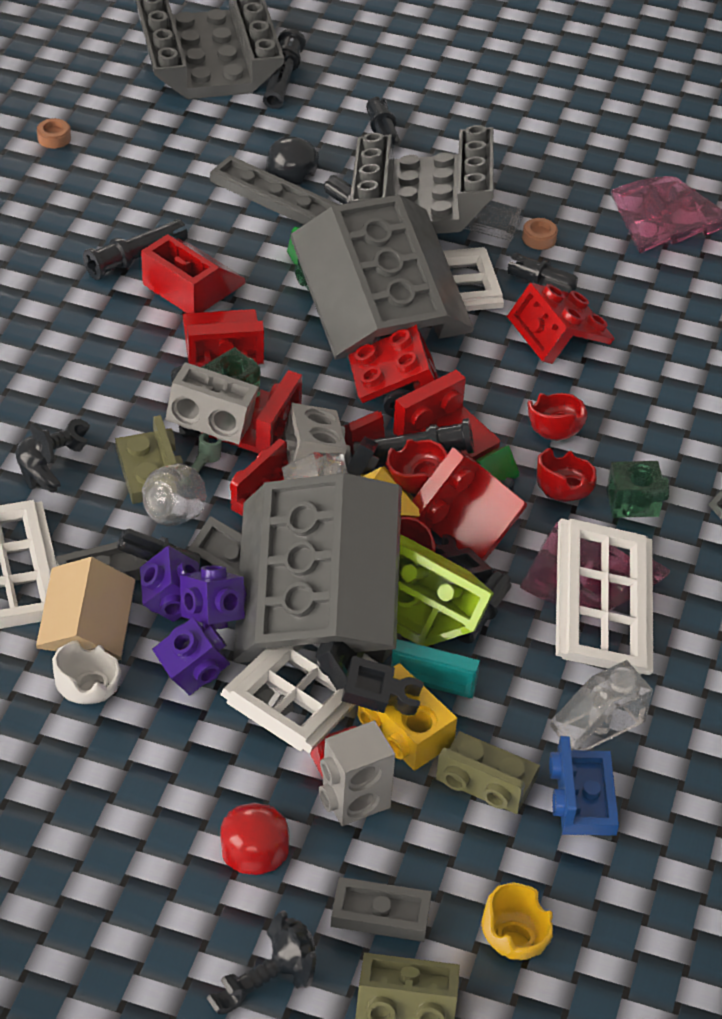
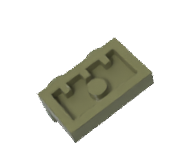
[115,415,185,504]
[436,731,540,814]
[355,953,460,1019]

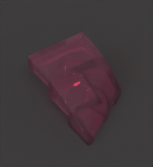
[611,176,722,253]
[520,522,670,611]

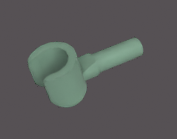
[184,433,222,483]

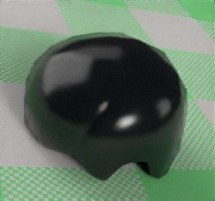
[266,136,319,185]

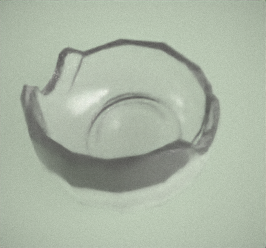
[141,463,207,527]

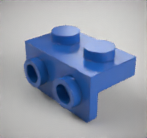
[549,736,619,836]

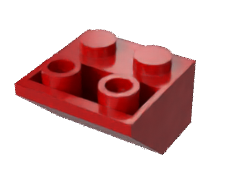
[141,234,245,313]

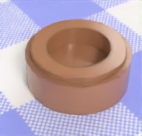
[37,118,71,149]
[522,218,558,250]

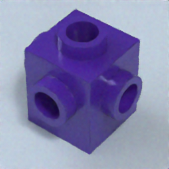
[140,545,200,622]
[180,565,247,629]
[152,617,230,696]

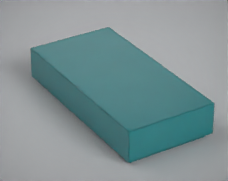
[391,639,480,699]

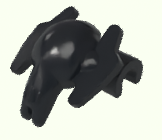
[16,419,90,493]
[207,911,316,1015]

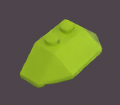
[397,534,494,647]

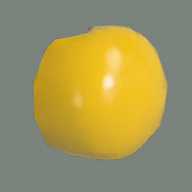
[481,882,553,961]

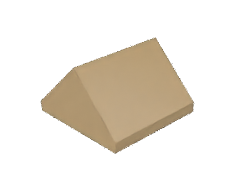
[36,557,136,660]

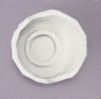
[52,640,121,704]

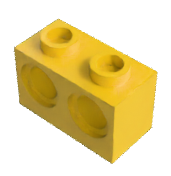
[357,663,457,771]

